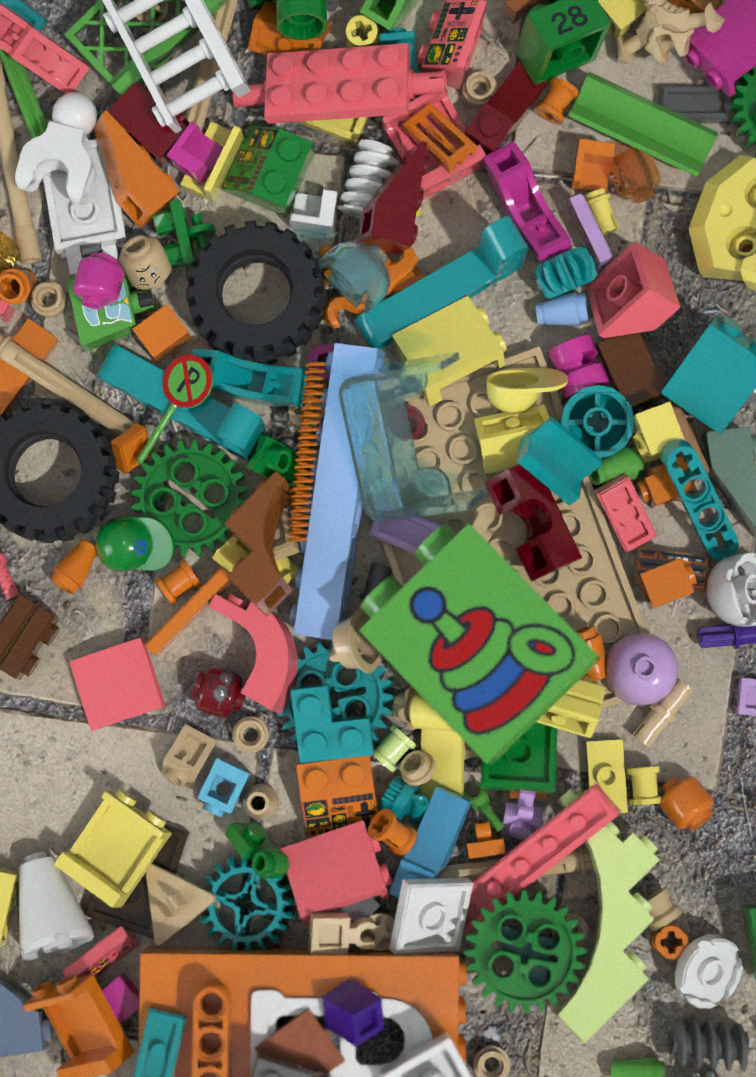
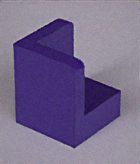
[322,979,384,1047]

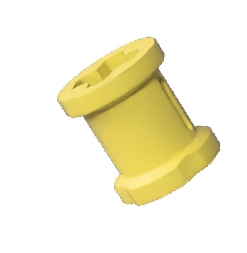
[346,15,378,48]
[627,766,662,806]

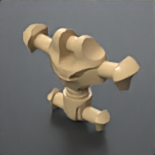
[615,0,724,64]

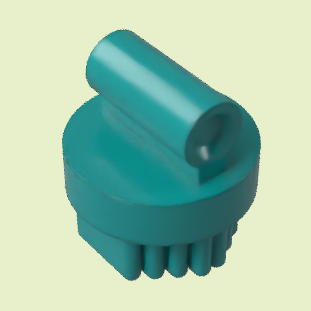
[379,776,429,824]

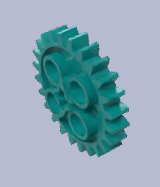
[277,641,395,742]

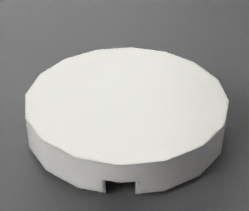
[674,934,743,1008]

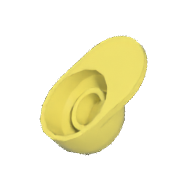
[486,368,568,413]

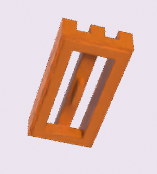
[403,102,477,173]

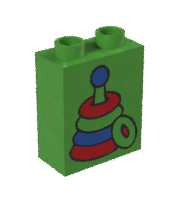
[359,523,600,764]

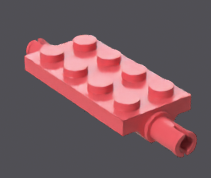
[233,43,447,124]

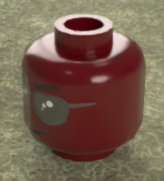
[190,665,246,719]

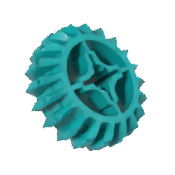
[199,855,296,951]

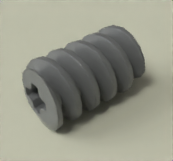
[669,1018,749,1072]

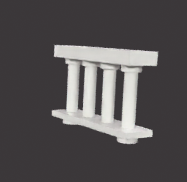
[102,0,251,133]

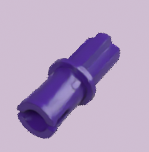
[697,624,756,649]

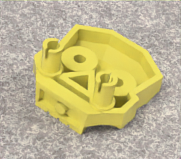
[689,154,756,291]

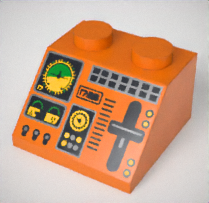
[296,755,378,837]

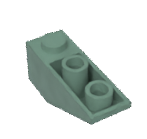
[701,426,756,538]

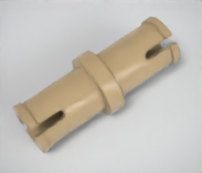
[632,677,694,748]

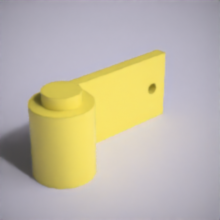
[410,692,464,801]

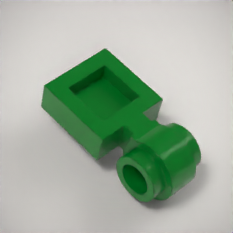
[225,823,289,879]

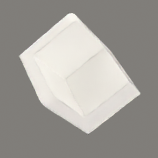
[290,190,338,235]

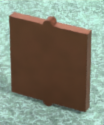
[254,1008,345,1074]

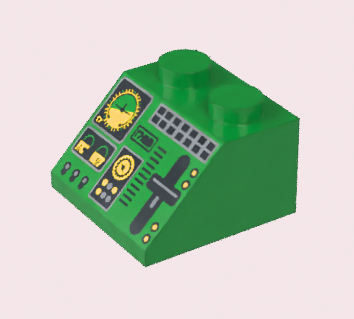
[221,125,315,218]

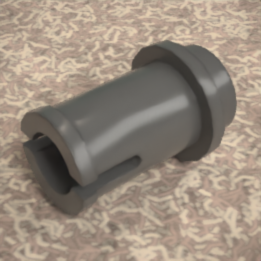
[359,563,392,604]

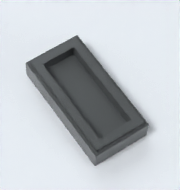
[659,85,732,124]

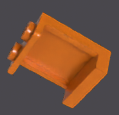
[22,974,134,1077]

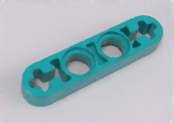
[661,439,739,561]

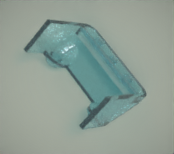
[339,352,488,522]

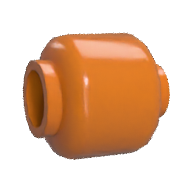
[659,775,714,832]

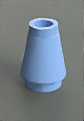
[535,291,589,326]

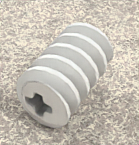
[337,139,399,219]

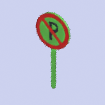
[136,355,213,464]

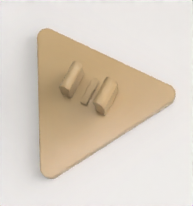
[146,863,216,945]

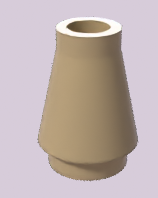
[242,783,279,820]

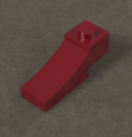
[465,61,551,155]

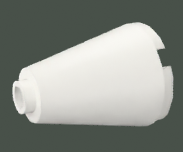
[18,852,94,960]

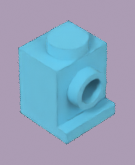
[197,758,252,817]

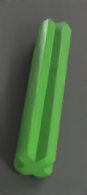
[0,48,48,139]

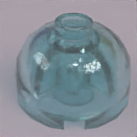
[318,240,390,314]

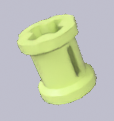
[373,724,417,773]

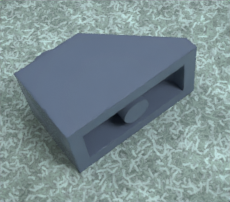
[0,977,54,1057]

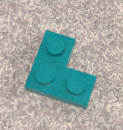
[290,684,374,763]

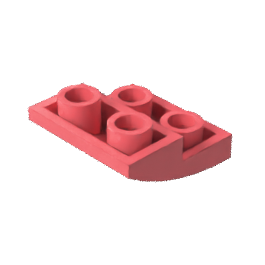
[69,637,166,731]

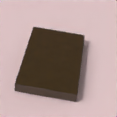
[84,824,190,939]

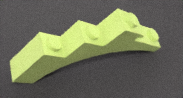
[555,789,660,1044]

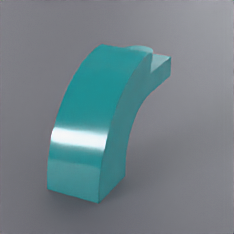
[191,348,310,408]

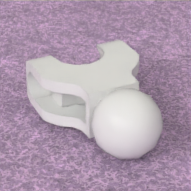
[15,93,97,205]

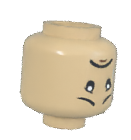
[119,236,172,290]

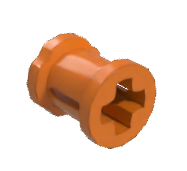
[534,77,579,125]
[154,559,202,606]
[368,809,417,856]
[650,923,688,959]

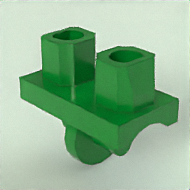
[153,200,216,270]
[246,434,311,489]

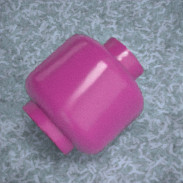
[73,253,125,310]

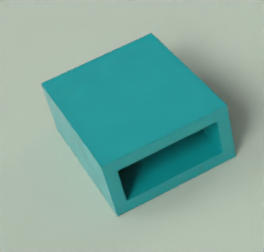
[661,314,756,435]

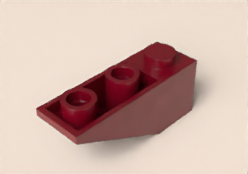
[357,141,429,254]

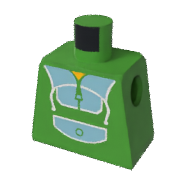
[67,276,156,352]

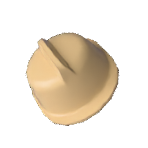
[328,607,384,673]

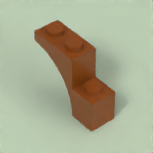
[224,471,295,616]

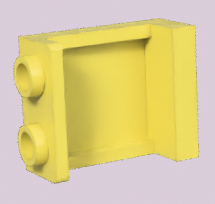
[392,296,507,406]
[54,789,172,908]

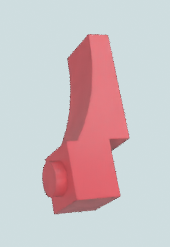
[0,2,90,94]

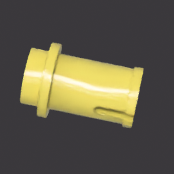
[584,188,620,235]

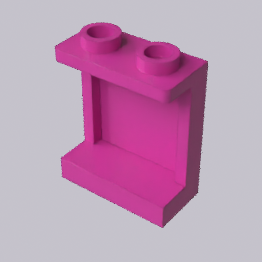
[684,0,756,97]

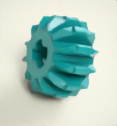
[534,247,598,299]

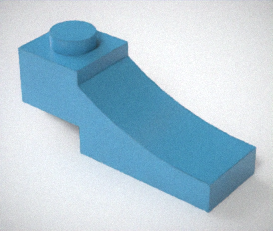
[389,785,472,898]

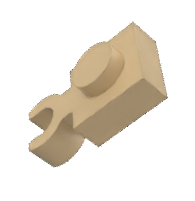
[309,913,376,955]

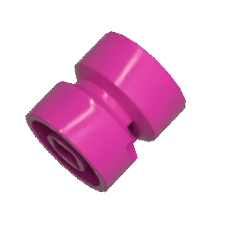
[547,334,609,399]

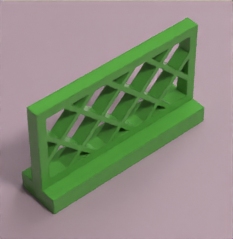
[64,0,228,96]

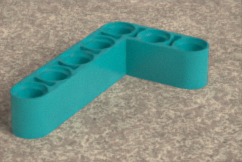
[354,216,529,349]
[96,344,267,461]

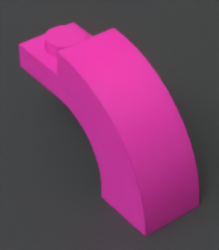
[482,141,572,263]

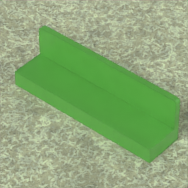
[568,72,719,176]

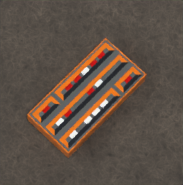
[633,547,710,593]

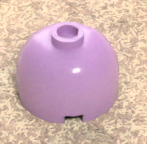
[605,632,678,706]

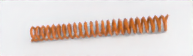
[287,362,327,542]

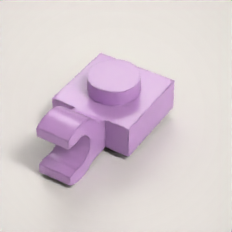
[500,790,543,840]

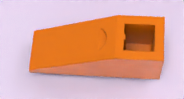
[93,110,180,229]

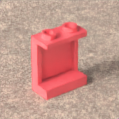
[382,86,486,200]
[280,820,392,927]

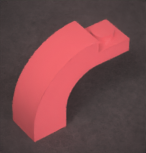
[208,594,298,714]

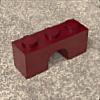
[484,464,582,582]

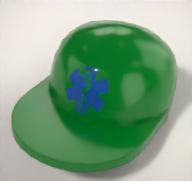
[95,515,175,572]

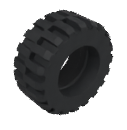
[185,220,325,365]
[0,401,120,543]

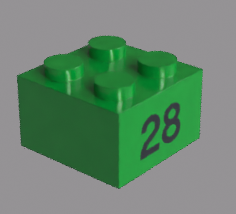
[515,0,611,85]

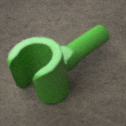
[464,782,504,832]

